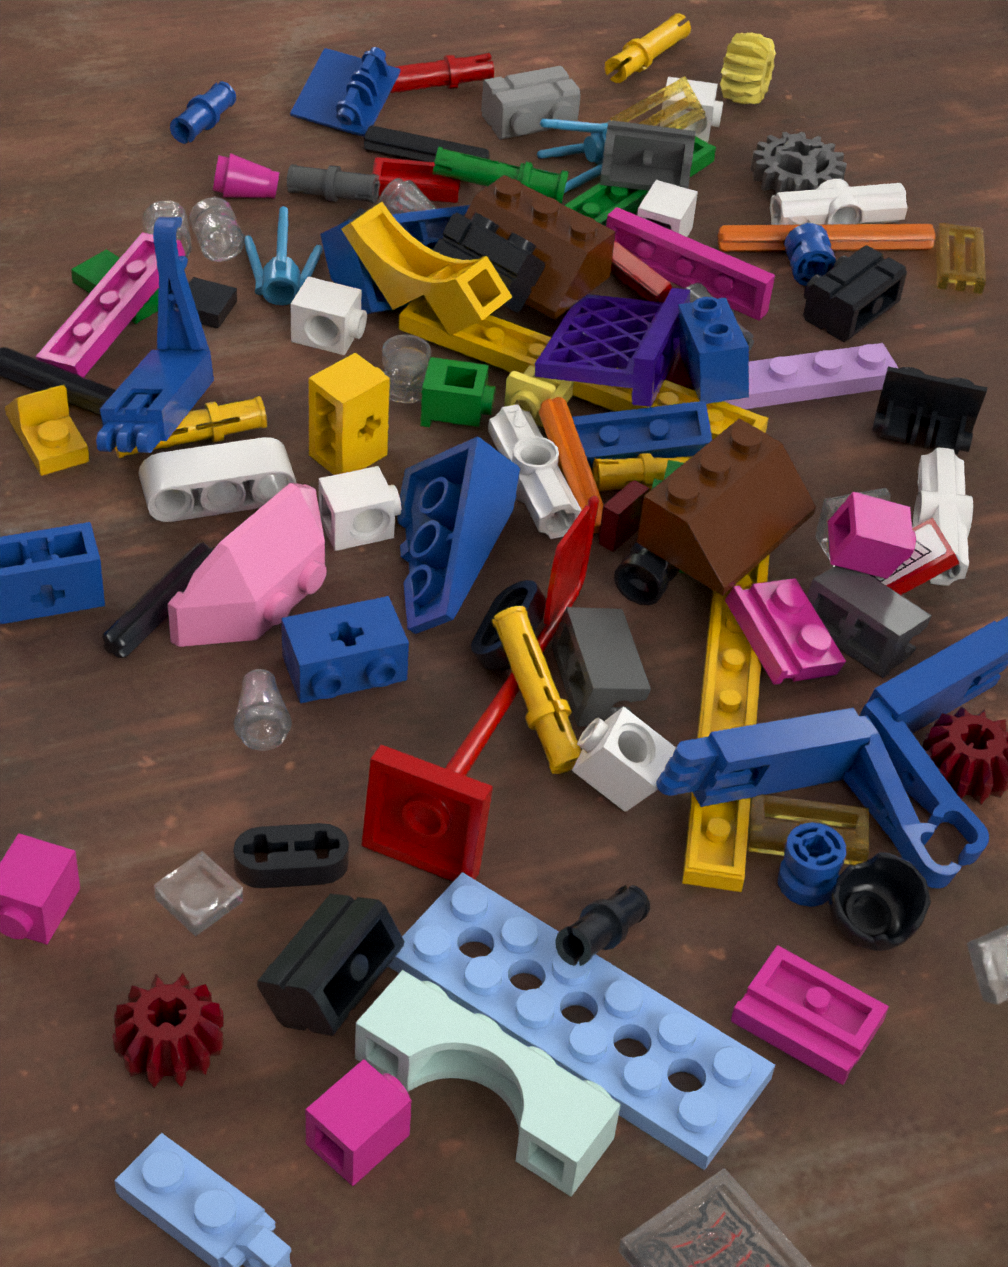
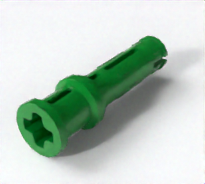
[432,146,569,204]

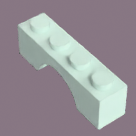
[355,970,621,1197]

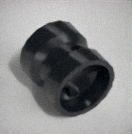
[614,541,680,606]

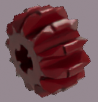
[922,706,1008,805]
[112,973,224,1088]

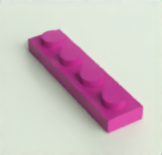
[606,207,775,321]
[35,232,186,377]

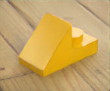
[5,385,89,476]

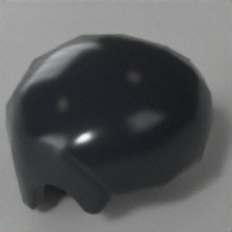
[829,852,931,951]

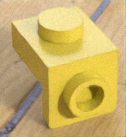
[504,365,574,428]

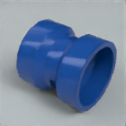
[784,223,836,286]
[777,822,846,907]

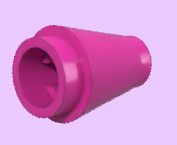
[213,153,279,199]

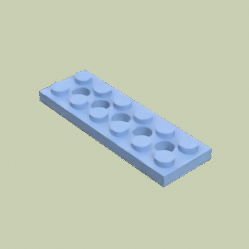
[388,872,775,1170]

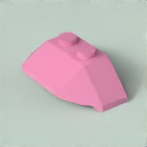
[168,483,327,647]

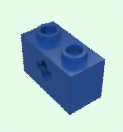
[678,297,749,404]
[0,522,105,624]
[281,596,409,703]

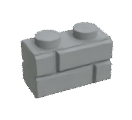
[481,66,581,140]

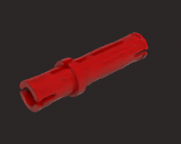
[390,53,494,93]

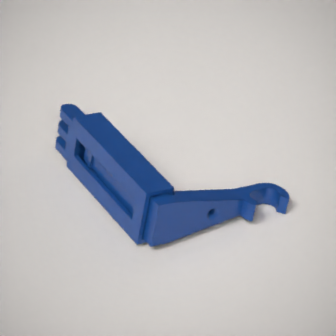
[96,217,214,453]
[859,616,1008,866]
[656,708,962,888]

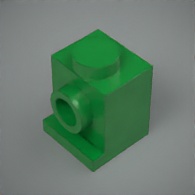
[420,357,496,427]

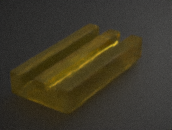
[610,76,706,129]
[936,223,986,294]
[748,795,869,865]

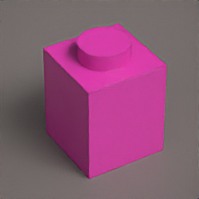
[827,492,916,579]
[0,833,80,945]
[305,1059,412,1186]

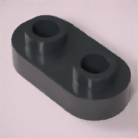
[471,580,546,670]

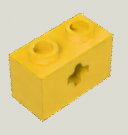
[308,352,390,475]

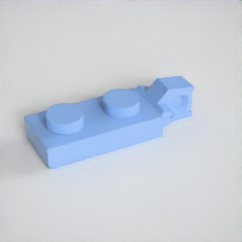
[114,1133,292,1267]

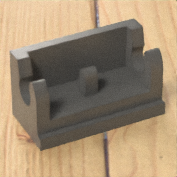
[600,120,696,191]
[807,566,932,678]
[551,607,651,726]

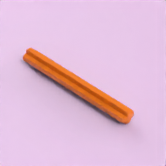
[718,224,935,252]

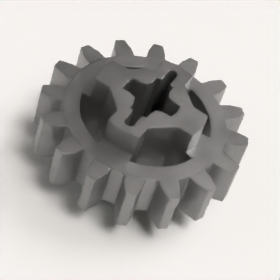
[751,132,847,195]

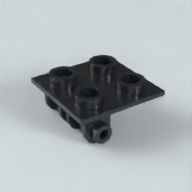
[872,366,988,455]

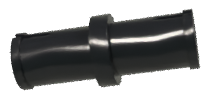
[555,885,650,966]

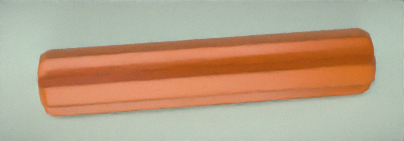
[539,397,603,534]

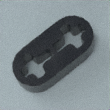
[233,823,349,888]

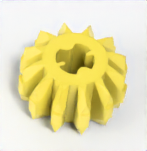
[720,33,776,104]

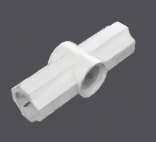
[769,179,908,225]
[488,404,582,539]
[913,448,973,586]

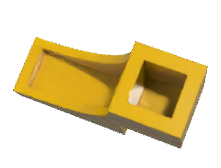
[341,202,512,335]

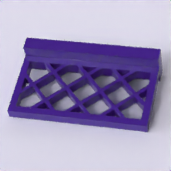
[535,288,691,407]

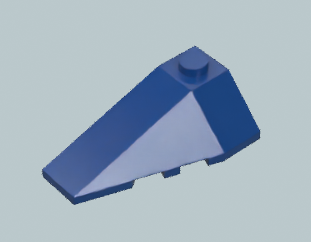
[320,205,470,314]
[397,436,520,634]

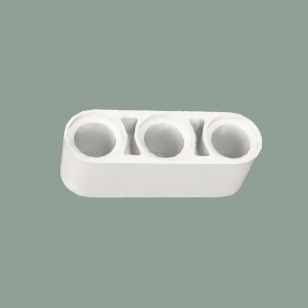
[138,437,296,522]

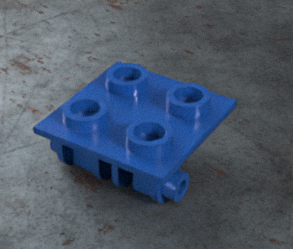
[290,47,401,137]

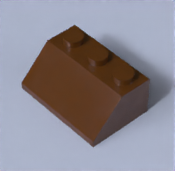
[465,175,616,320]
[637,418,816,596]

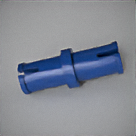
[170,81,236,144]

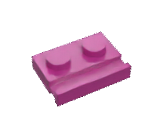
[725,578,846,685]
[731,945,889,1085]

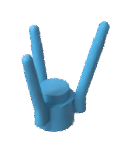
[537,119,608,193]
[244,206,323,305]

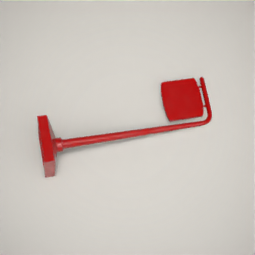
[361,496,599,882]

